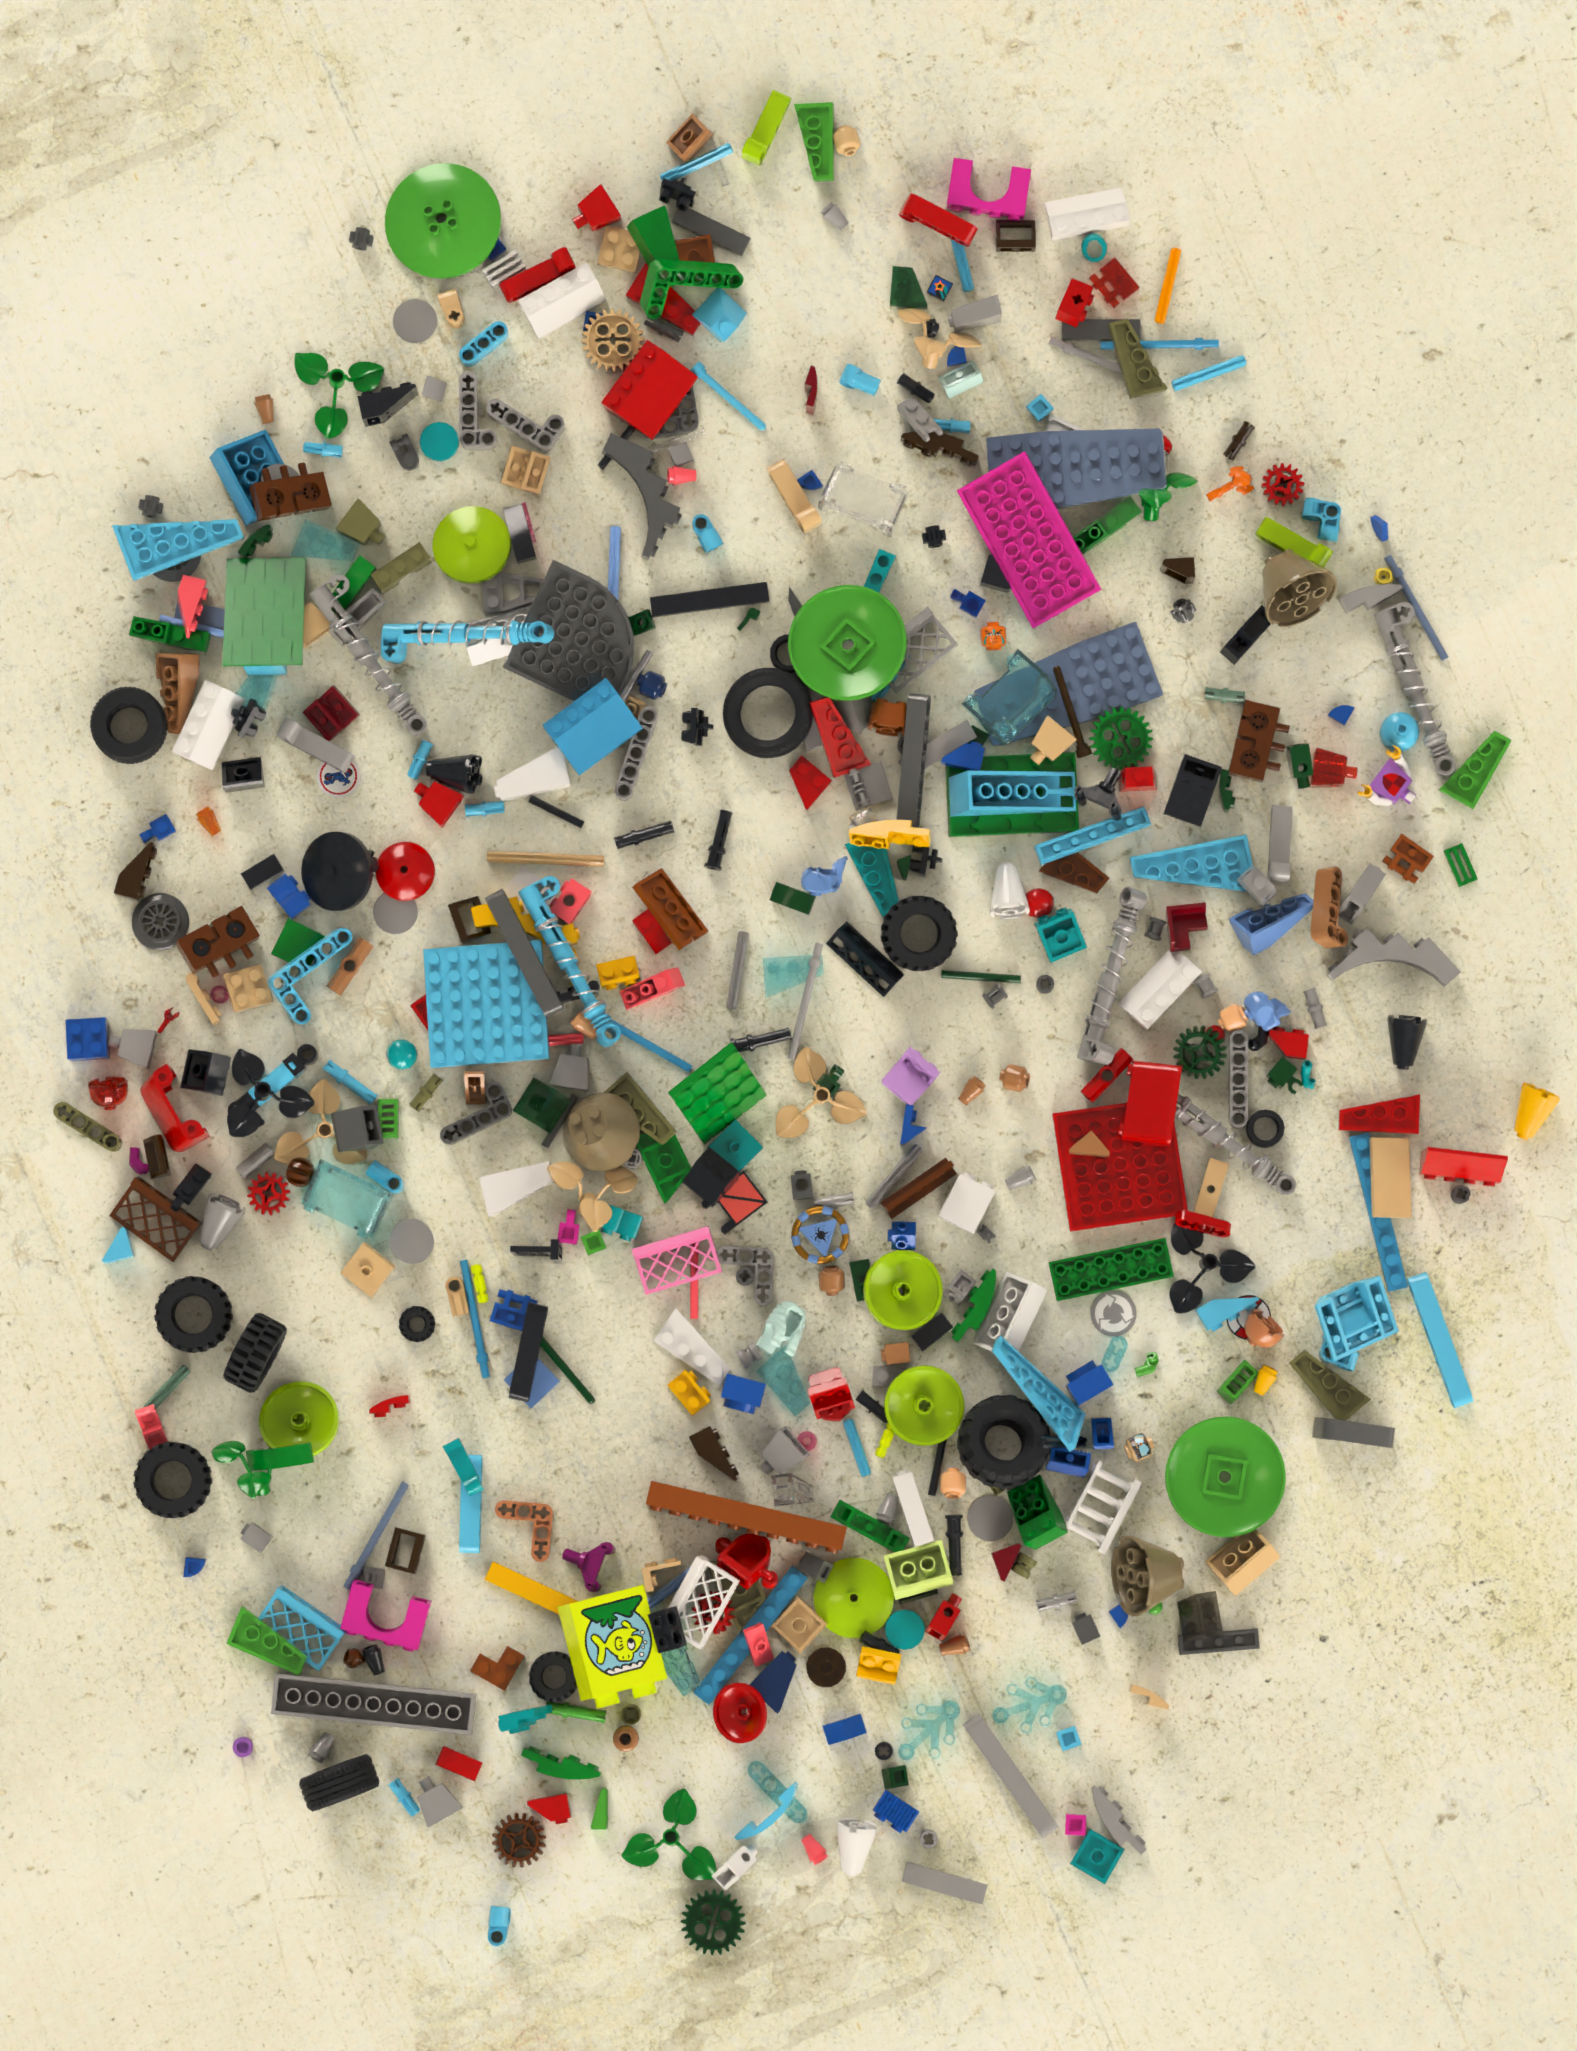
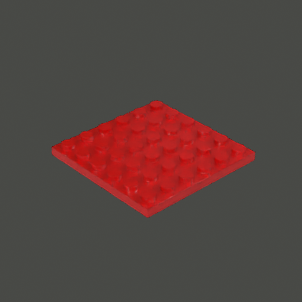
[1052,1103,1188,1232]

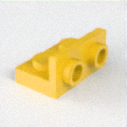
[596,955,640,990]
[667,1370,711,1416]
[856,1646,902,1685]

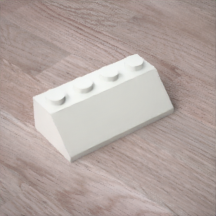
[1044,188,1130,241]
[518,262,607,339]
[465,603,532,666]
[172,680,246,771]
[1118,949,1202,1031]
[973,1271,1047,1354]

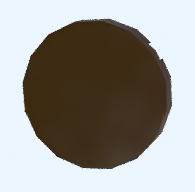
[806,1647,846,1687]

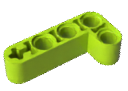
[742,90,792,166]
[1255,517,1333,568]

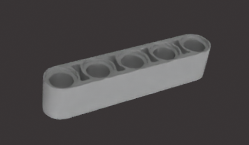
[615,706,658,801]
[1228,1030,1248,1129]

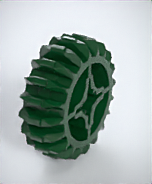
[1173,1025,1227,1079]

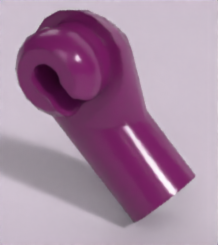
[129,1147,149,1175]

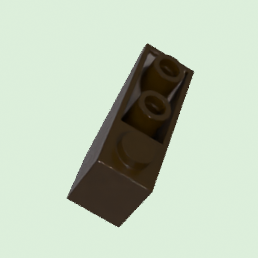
[114,842,157,902]
[689,1426,739,1481]

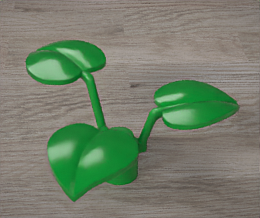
[294,353,384,439]
[1139,472,1198,521]
[211,1441,272,1499]
[621,1788,716,1881]

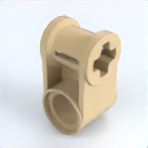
[437,288,465,329]

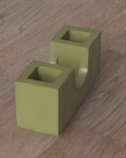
[370,542,432,595]

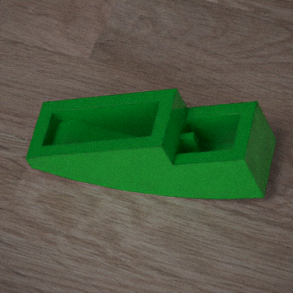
[331,556,377,612]

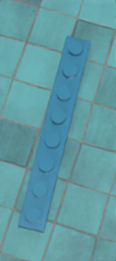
[1349,1132,1408,1292]
[693,1566,808,1705]

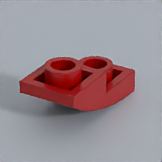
[369,1395,410,1418]
[435,1746,482,1781]

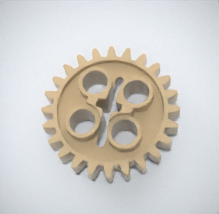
[581,308,645,373]

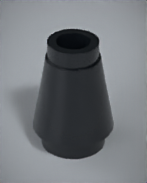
[362,1644,385,1676]

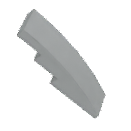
[898,720,977,769]
[902,1862,988,1904]

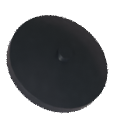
[301,832,373,911]

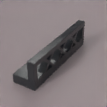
[826,921,905,997]

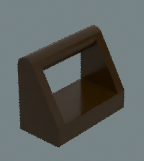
[996,220,1036,252]
[1160,557,1195,584]
[448,896,492,944]
[143,1134,171,1179]
[385,1527,426,1574]

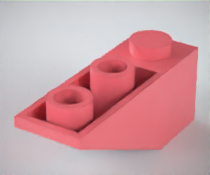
[178,575,209,638]
[619,967,686,1010]

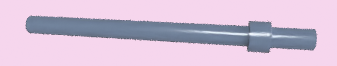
[1384,555,1449,661]
[343,1481,409,1590]

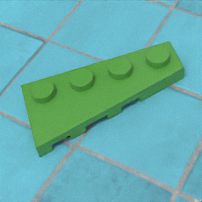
[1438,731,1512,809]
[226,1606,308,1676]

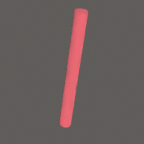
[690,1242,698,1319]

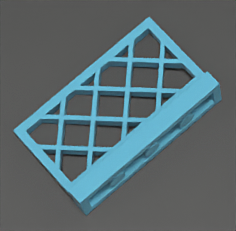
[259,1585,345,1671]

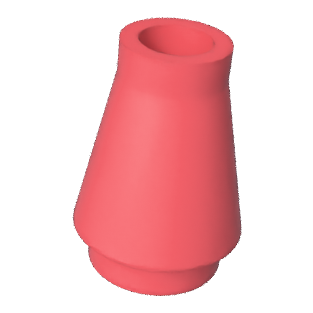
[667,466,696,485]
[801,1834,828,1865]

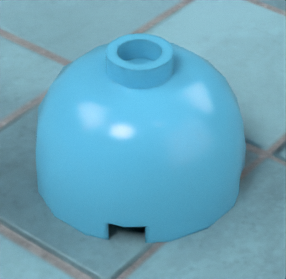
[1379,712,1420,752]

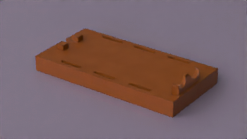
[632,868,709,951]

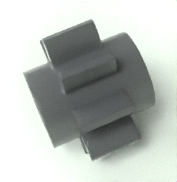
[349,227,374,251]
[138,495,163,518]
[1170,599,1197,623]

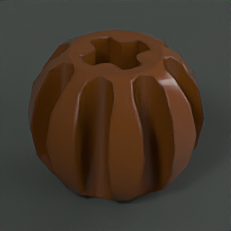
[286,1157,314,1187]

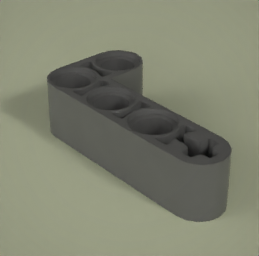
[440,1082,513,1145]
[1312,1417,1395,1448]

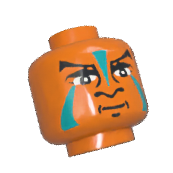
[980,622,1007,650]

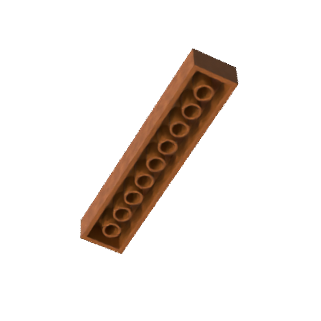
[646,1481,847,1554]

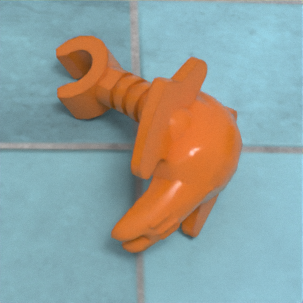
[1206,466,1254,502]

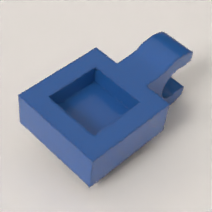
[139,814,176,843]

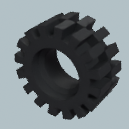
[399,1306,435,1342]

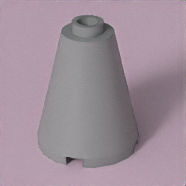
[199,1193,246,1251]

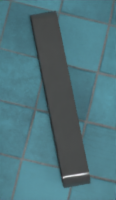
[896,693,931,828]
[485,889,564,1018]

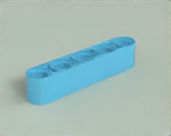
[459,1455,482,1553]

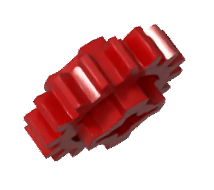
[1261,463,1305,507]
[247,1172,291,1216]
[691,1591,735,1635]

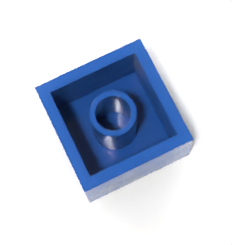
[65,1017,110,1061]

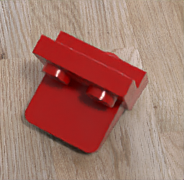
[807,1367,855,1422]

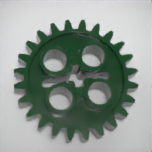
[680,1889,746,1955]

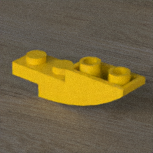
[849,820,931,849]

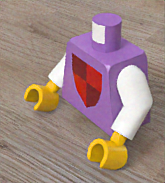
[1357,745,1416,806]

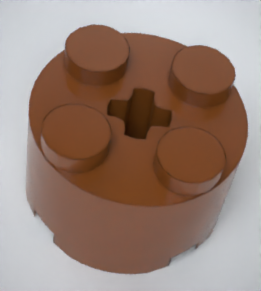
[868,698,907,736]

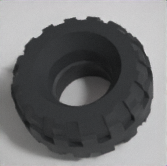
[957,1395,1050,1489]

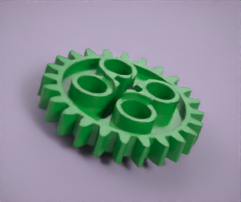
[1089,707,1153,771]

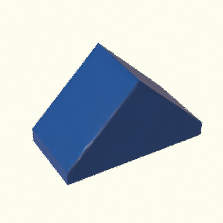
[1091,1418,1114,1450]
[823,1714,867,1745]

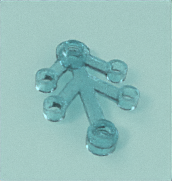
[992,1676,1067,1734]
[898,1700,960,1760]

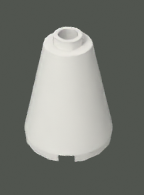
[990,862,1030,919]
[837,1818,877,1877]

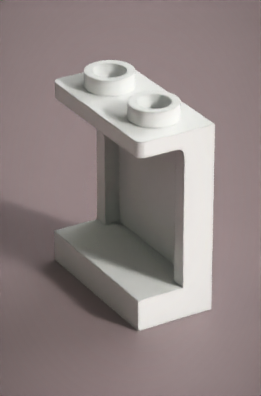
[938,1172,995,1235]

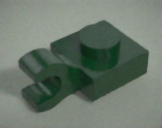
[812,1064,844,1098]

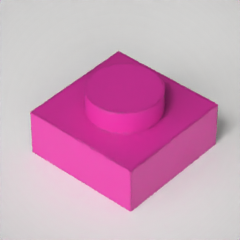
[1065,1814,1086,1836]

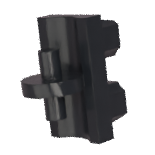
[659,177,696,211]
[231,698,266,738]
[681,708,714,746]
[909,845,943,877]

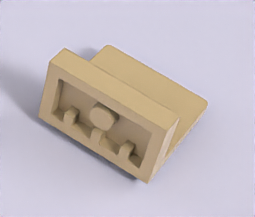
[641,1557,682,1592]

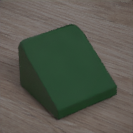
[896,855,911,881]
[881,1765,909,1789]

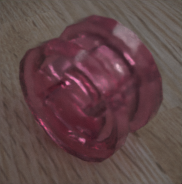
[210,985,229,1004]

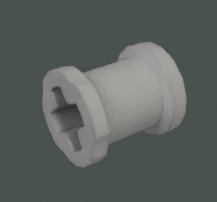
[1194,973,1219,999]

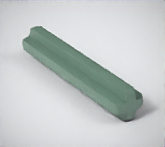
[144,1365,191,1409]

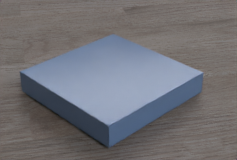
[504,1359,560,1409]

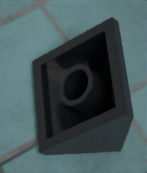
[222,757,265,793]

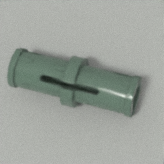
[1204,687,1245,704]

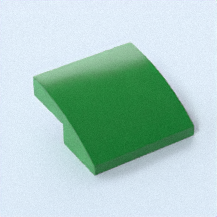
[271,918,325,965]

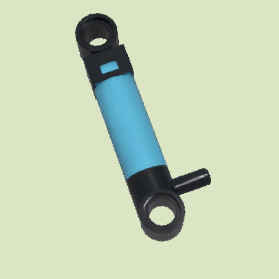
[228,1044,318,1127]

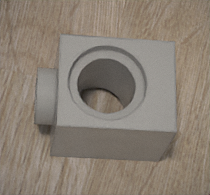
[240,1522,273,1553]

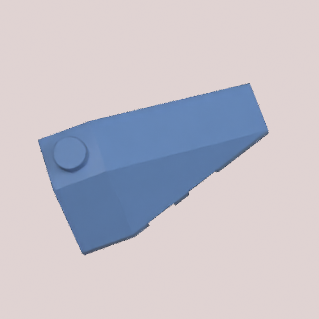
[1229,893,1313,956]

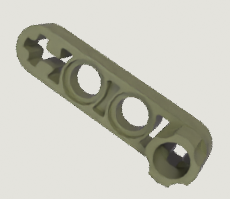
[53,1102,122,1152]

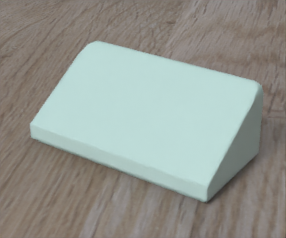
[938,361,983,398]

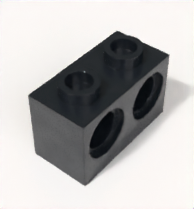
[648,1606,687,1653]

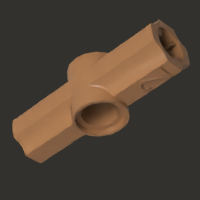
[327,937,374,996]

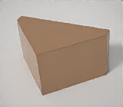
[464,1071,486,1105]
[1069,1130,1110,1157]

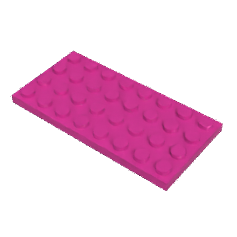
[957,451,1102,628]

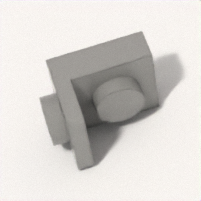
[943,1270,977,1305]

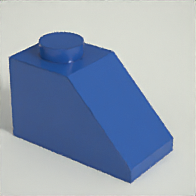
[941,742,985,771]

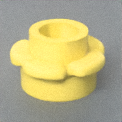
[1374,568,1393,585]

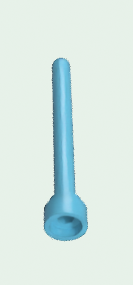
[690,361,766,430]

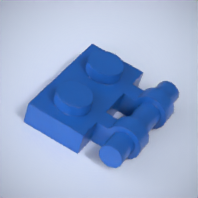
[489,1289,538,1331]

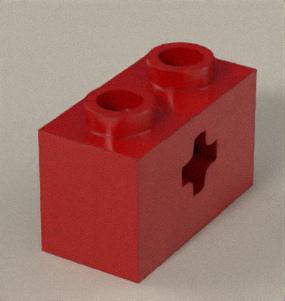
[1055,278,1095,328]

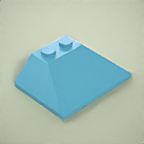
[1314,1276,1399,1361]

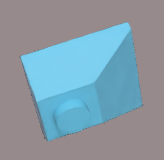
[692,288,747,342]

